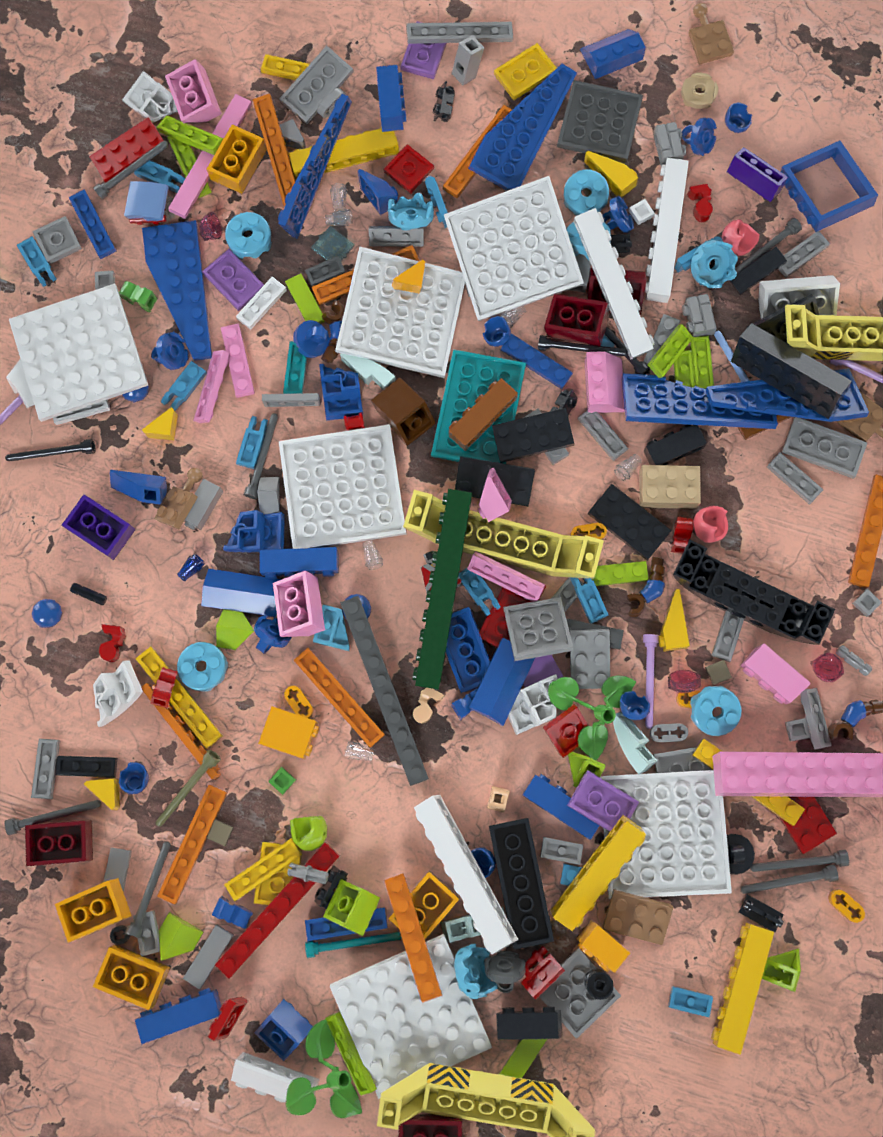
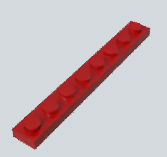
[215,842,340,979]

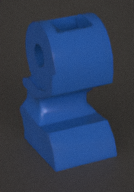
[451,689,477,720]
[212,896,254,929]

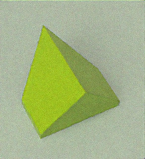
[216,609,254,650]
[568,752,606,788]
[159,912,204,961]
[762,948,801,992]

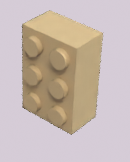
[639,465,701,509]

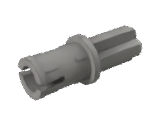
[287,863,329,884]

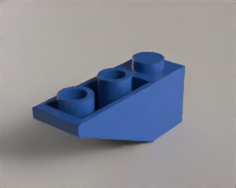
[110,470,167,504]

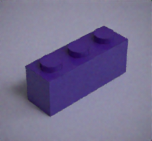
[727,147,788,202]

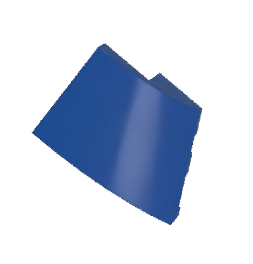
[319,364,363,421]
[223,510,285,552]

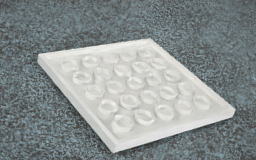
[444,176,584,321]
[335,247,465,378]
[9,284,149,422]
[279,424,407,549]
[600,770,732,899]
[330,934,492,1099]

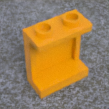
[258,706,320,759]

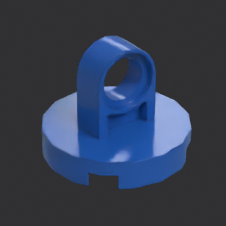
[682,117,717,156]
[602,196,634,233]
[293,320,330,358]
[151,332,188,370]
[254,616,292,654]

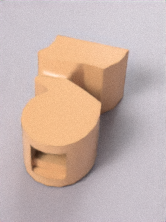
[413,688,445,724]
[487,786,510,812]

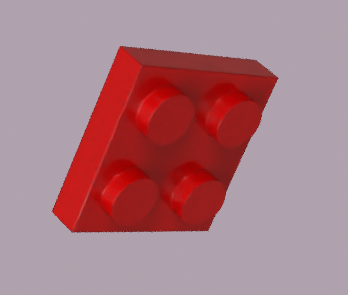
[383,144,434,194]
[543,704,589,758]
[208,996,248,1041]

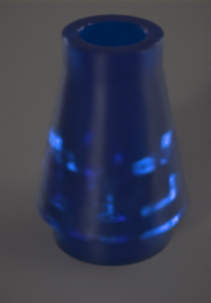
[177,553,205,581]

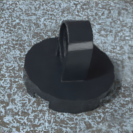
[727,834,755,875]

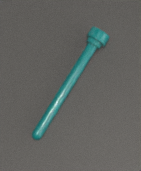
[305,932,402,958]

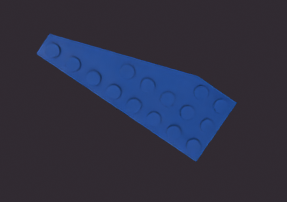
[468,64,577,190]
[278,94,352,239]
[142,220,212,361]
[705,368,869,422]
[621,373,778,429]

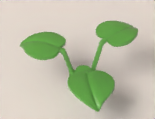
[548,676,636,760]
[286,1020,362,1118]

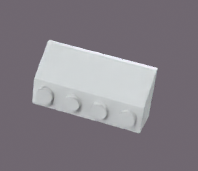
[758,275,840,319]
[231,1052,320,1102]

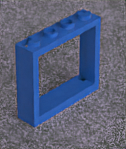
[781,141,878,232]

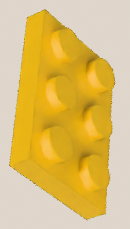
[494,43,557,100]
[254,842,302,905]

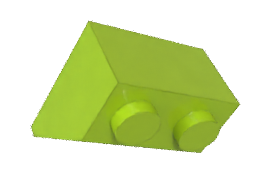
[323,879,380,936]

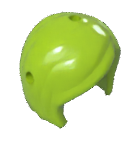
[290,816,327,851]

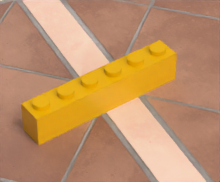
[289,127,399,180]
[550,815,646,931]
[711,922,774,1055]

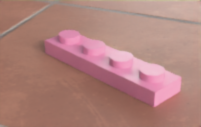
[221,323,255,398]
[193,350,229,423]
[467,551,545,602]

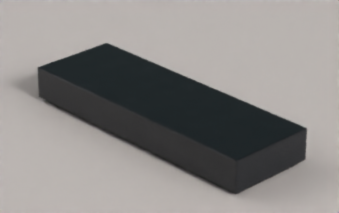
[730,246,787,295]
[56,756,118,778]

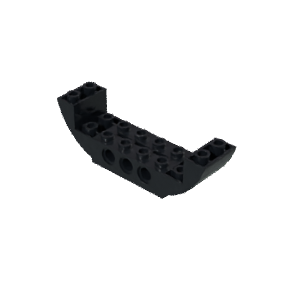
[673,540,835,645]

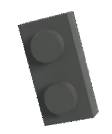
[305,256,346,287]

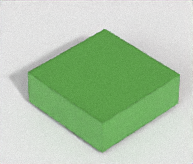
[268,767,296,795]

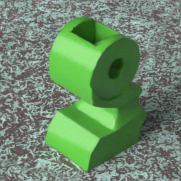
[119,281,157,313]

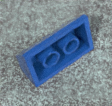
[580,29,646,79]

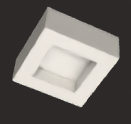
[629,199,655,225]

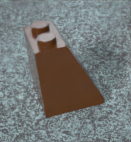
[371,377,436,446]

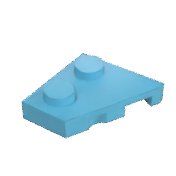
[313,605,350,651]

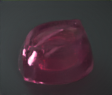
[200,212,222,241]
[810,653,844,682]
[668,670,701,693]

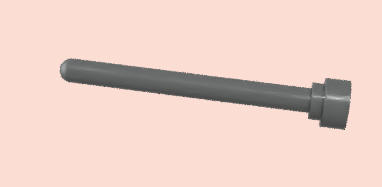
[93,141,168,200]
[735,218,802,274]
[243,413,278,499]
[5,800,101,835]
[125,841,171,938]
[750,850,849,872]
[740,864,839,894]

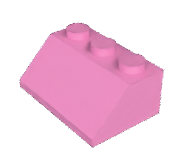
[165,59,222,123]
[584,352,625,413]
[478,468,512,522]
[273,571,325,637]
[740,643,811,704]

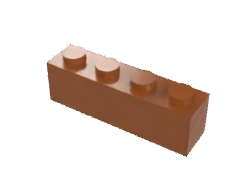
[449,378,518,451]

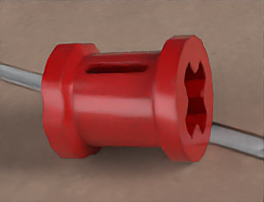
[343,413,365,431]

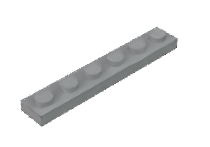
[406,22,513,44]

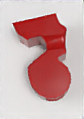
[687,184,713,223]
[670,516,693,554]
[99,624,126,662]
[150,667,178,708]

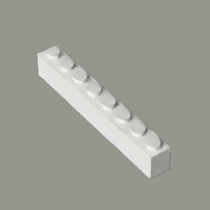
[645,158,689,303]
[573,208,655,360]
[414,795,518,954]

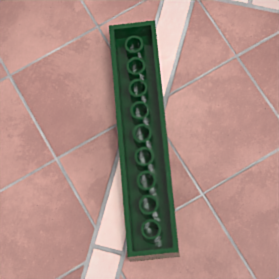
[412,489,472,690]

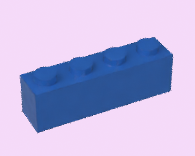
[376,65,407,132]
[260,547,339,579]
[522,774,600,840]
[135,987,222,1044]

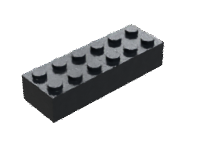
[731,323,852,419]
[489,818,554,950]

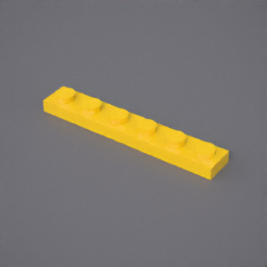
[135,646,223,749]
[692,739,805,826]

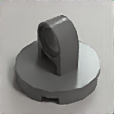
[485,951,525,993]

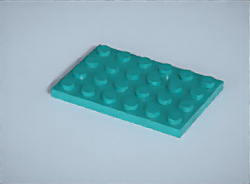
[431,349,526,464]

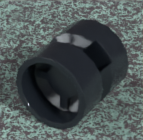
[584,968,614,1000]

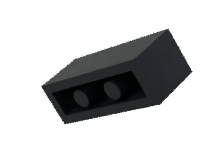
[643,424,707,465]
[496,1006,563,1040]

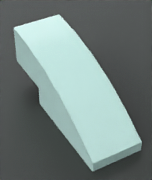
[340,353,396,390]
[613,712,657,774]
[440,907,505,943]

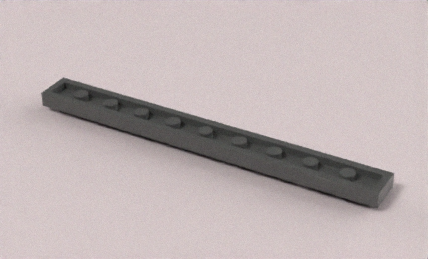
[340,596,429,786]

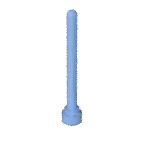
[714,331,750,382]

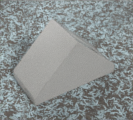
[280,119,306,149]
[257,477,280,514]

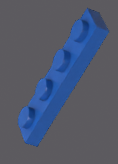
[68,189,117,259]
[501,333,573,389]
[305,907,388,941]

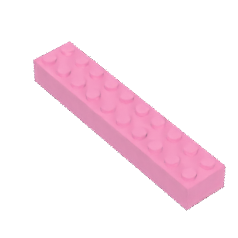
[713,752,883,797]

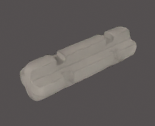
[836,645,872,676]

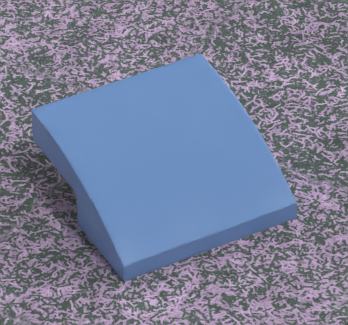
[124,181,169,221]

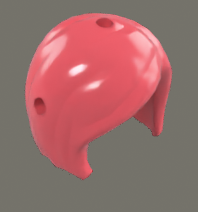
[722,219,760,256]
[693,506,728,543]

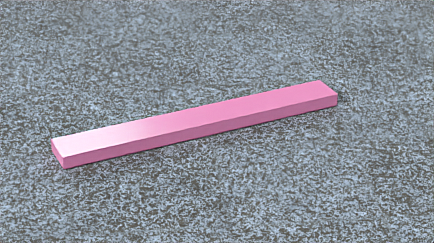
[168,94,252,219]

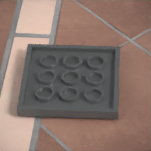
[557,80,643,163]

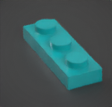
[283,341,307,394]

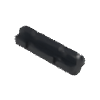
[70,583,107,605]

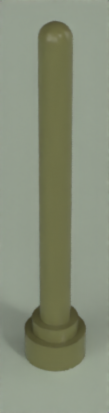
[156,750,221,827]

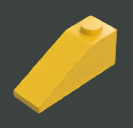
[584,151,638,198]
[659,589,690,652]

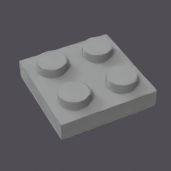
[33,216,82,264]

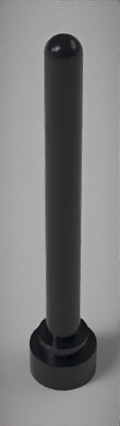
[604,326,650,375]
[538,335,628,356]
[5,439,96,462]

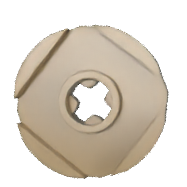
[681,72,718,109]

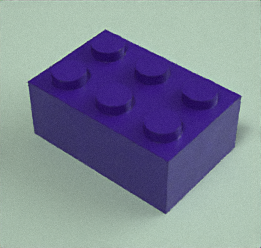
[61,494,136,560]

